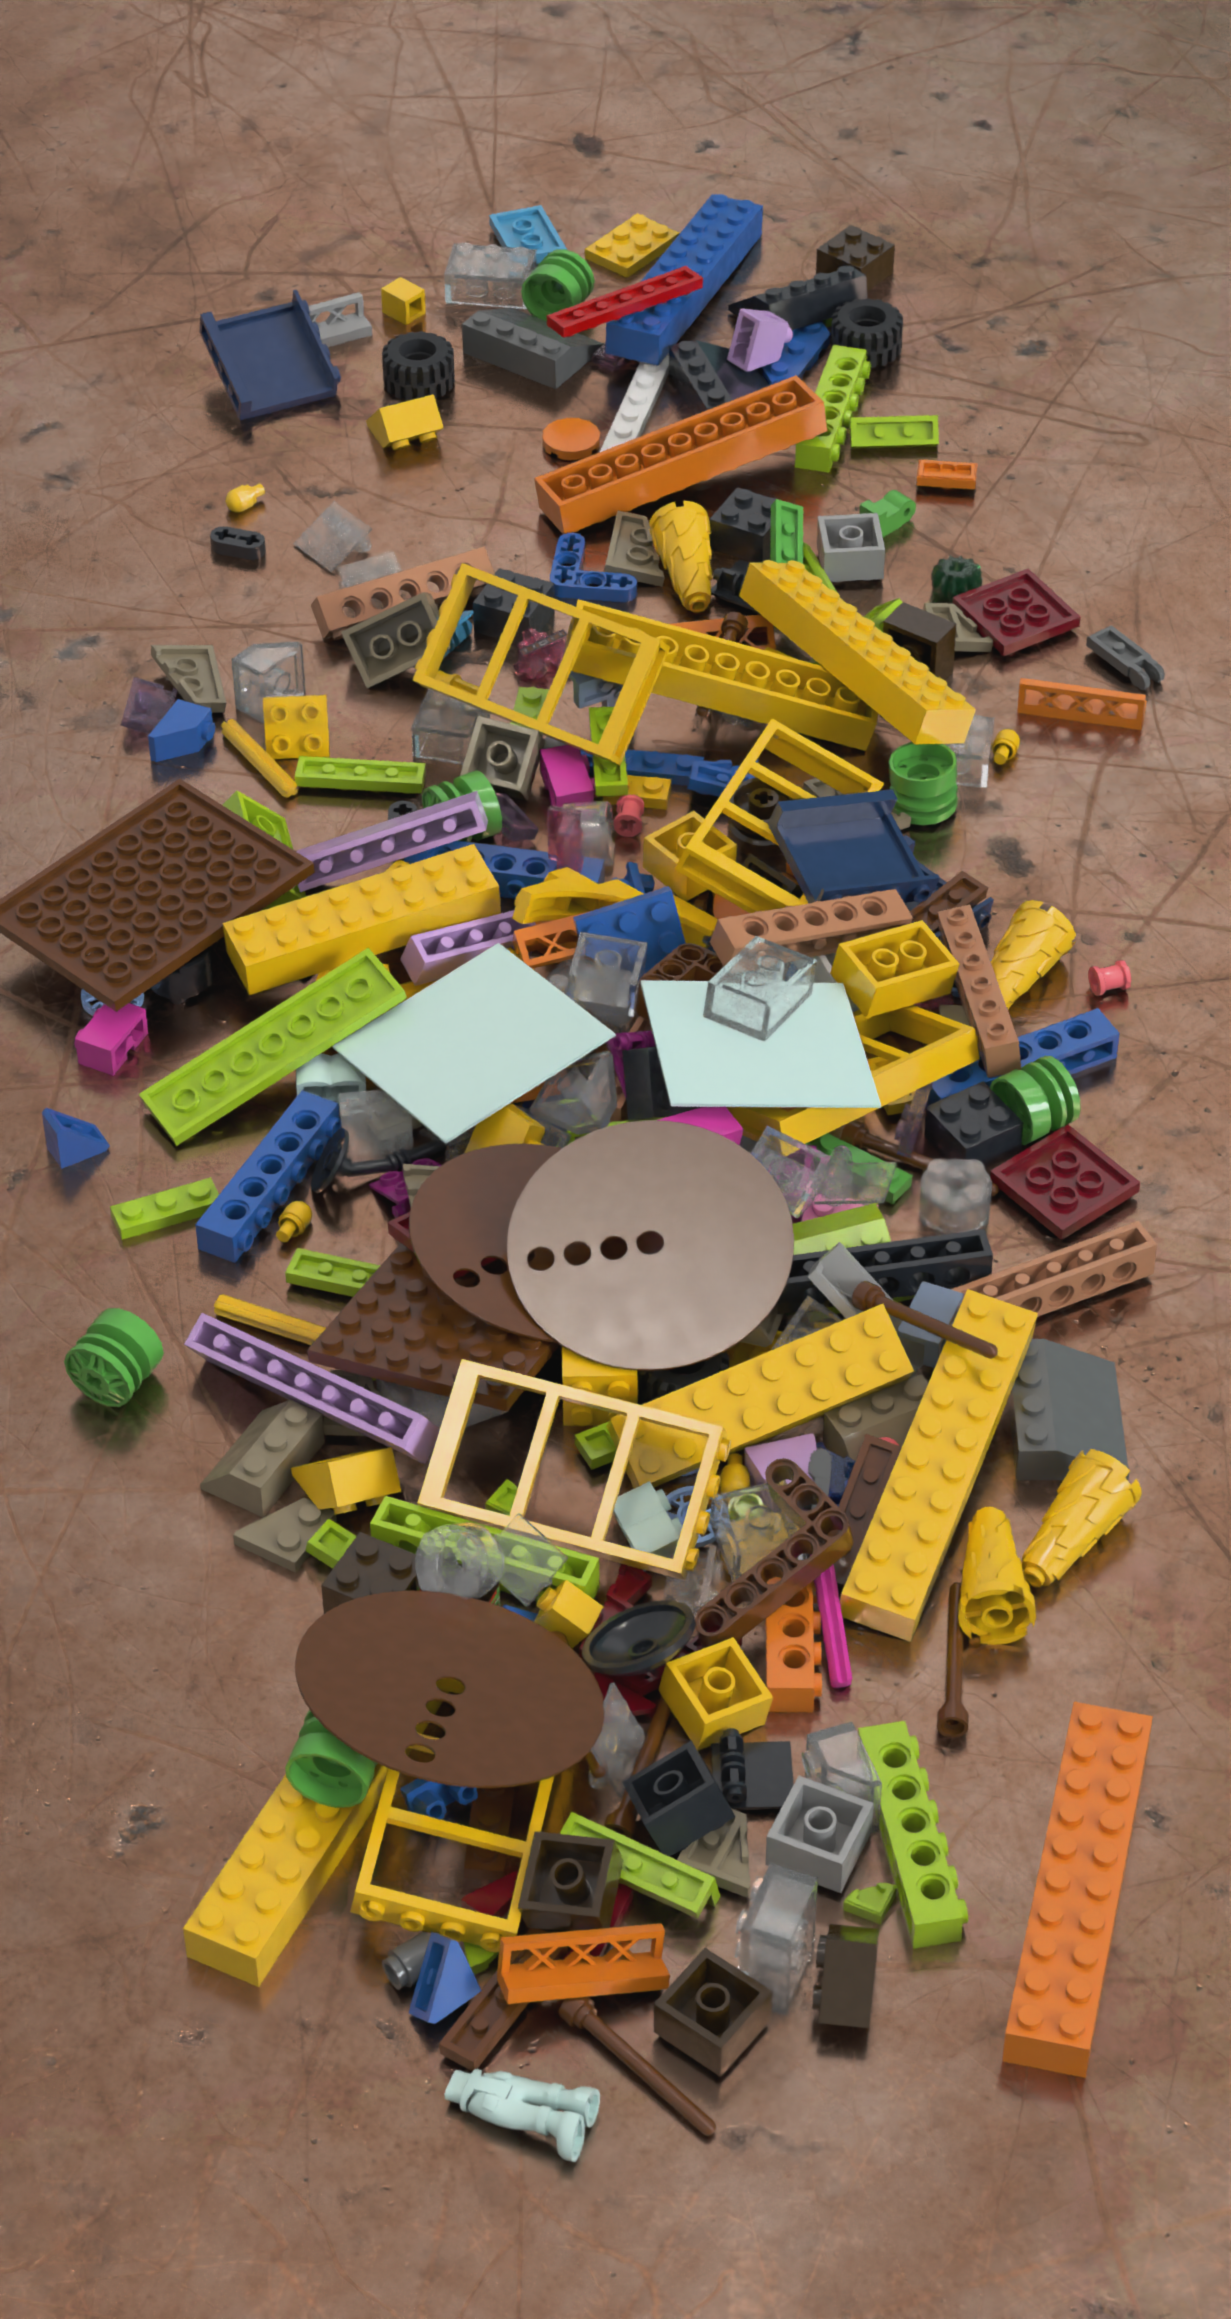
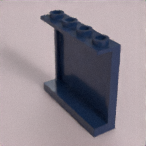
[199,290,341,420]
[768,790,940,904]

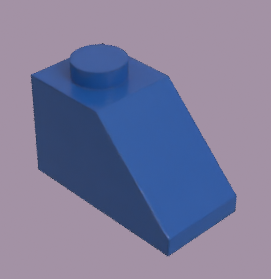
[148,699,215,762]

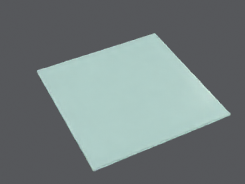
[332,943,616,1144]
[640,980,881,1108]

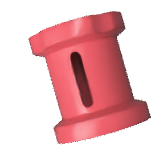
[613,795,644,837]
[1088,960,1131,996]

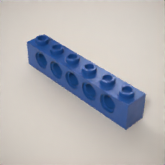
[404,840,605,899]
[919,1008,1120,1107]
[195,1090,342,1263]

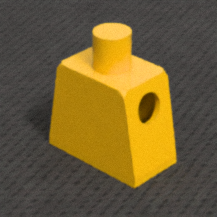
[465,1103,545,1153]

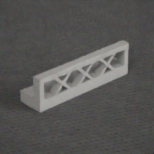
[308,292,372,347]
[807,1242,925,1379]

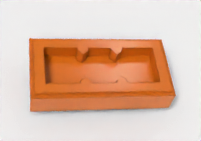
[916,460,977,489]

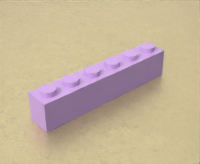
[296,791,488,892]

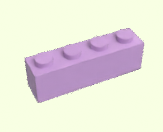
[400,910,536,986]

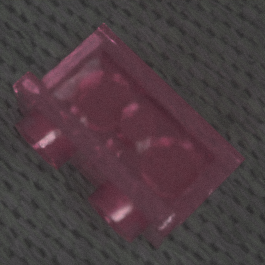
[547,805,584,873]

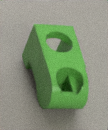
[859,490,916,537]

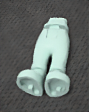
[445,2069,600,2162]

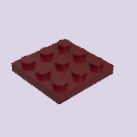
[952,568,1081,656]
[990,1124,1140,1240]

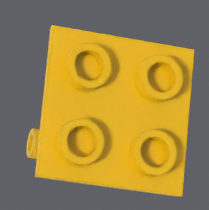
[263,695,330,759]

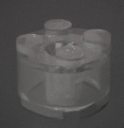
[560,801,615,866]
[919,1159,992,1235]
[415,1522,504,1600]

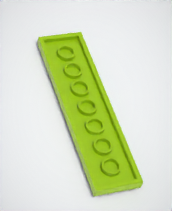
[139,948,407,1146]

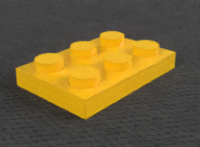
[585,213,680,278]

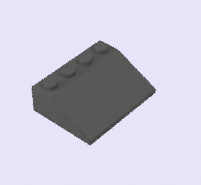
[462,308,604,389]
[1008,1339,1129,1481]

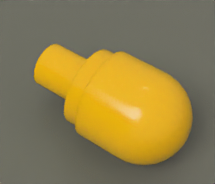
[225,483,265,513]
[992,729,1020,764]
[276,1201,312,1242]
[720,1453,751,1500]

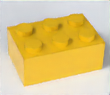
[830,920,960,1018]

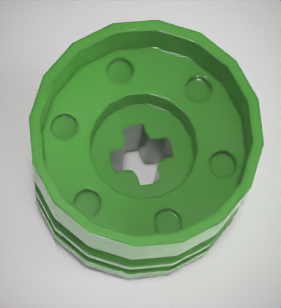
[521,249,595,321]
[889,742,958,825]
[422,770,502,842]
[990,1055,1081,1145]
[64,1308,164,1407]
[285,1709,378,1808]

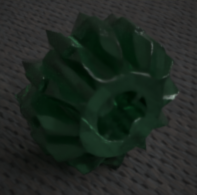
[931,555,983,603]

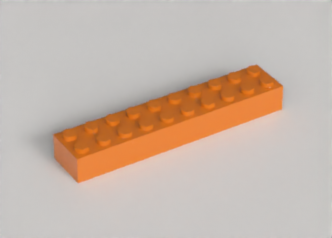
[534,375,827,534]
[1002,1702,1153,2078]

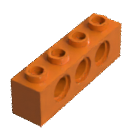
[765,1577,822,1713]

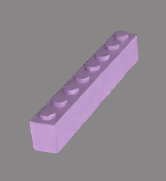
[184,1313,440,1464]

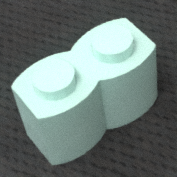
[296,1053,366,1105]
[613,1481,682,1572]

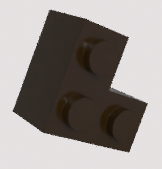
[812,1924,879,2028]

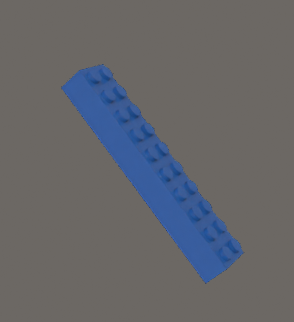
[605,194,763,366]

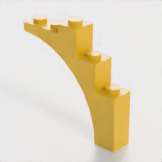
[512,867,718,948]

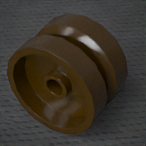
[727,778,794,858]

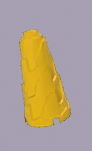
[649,501,713,612]
[991,900,1076,1009]
[1021,1449,1142,1587]
[957,1507,1036,1645]

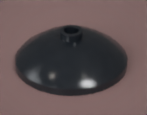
[582,1600,696,1677]

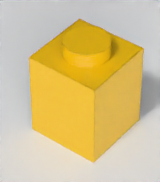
[381,277,426,325]
[534,1580,603,1648]

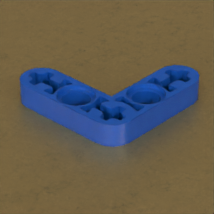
[550,533,637,602]

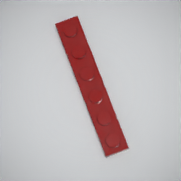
[547,266,703,338]

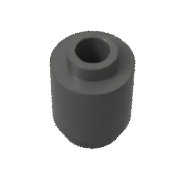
[382,1931,430,1989]

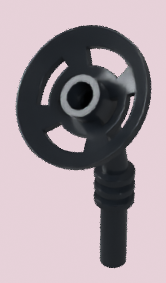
[311,1128,447,1193]

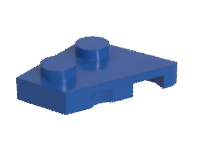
[687,760,758,797]

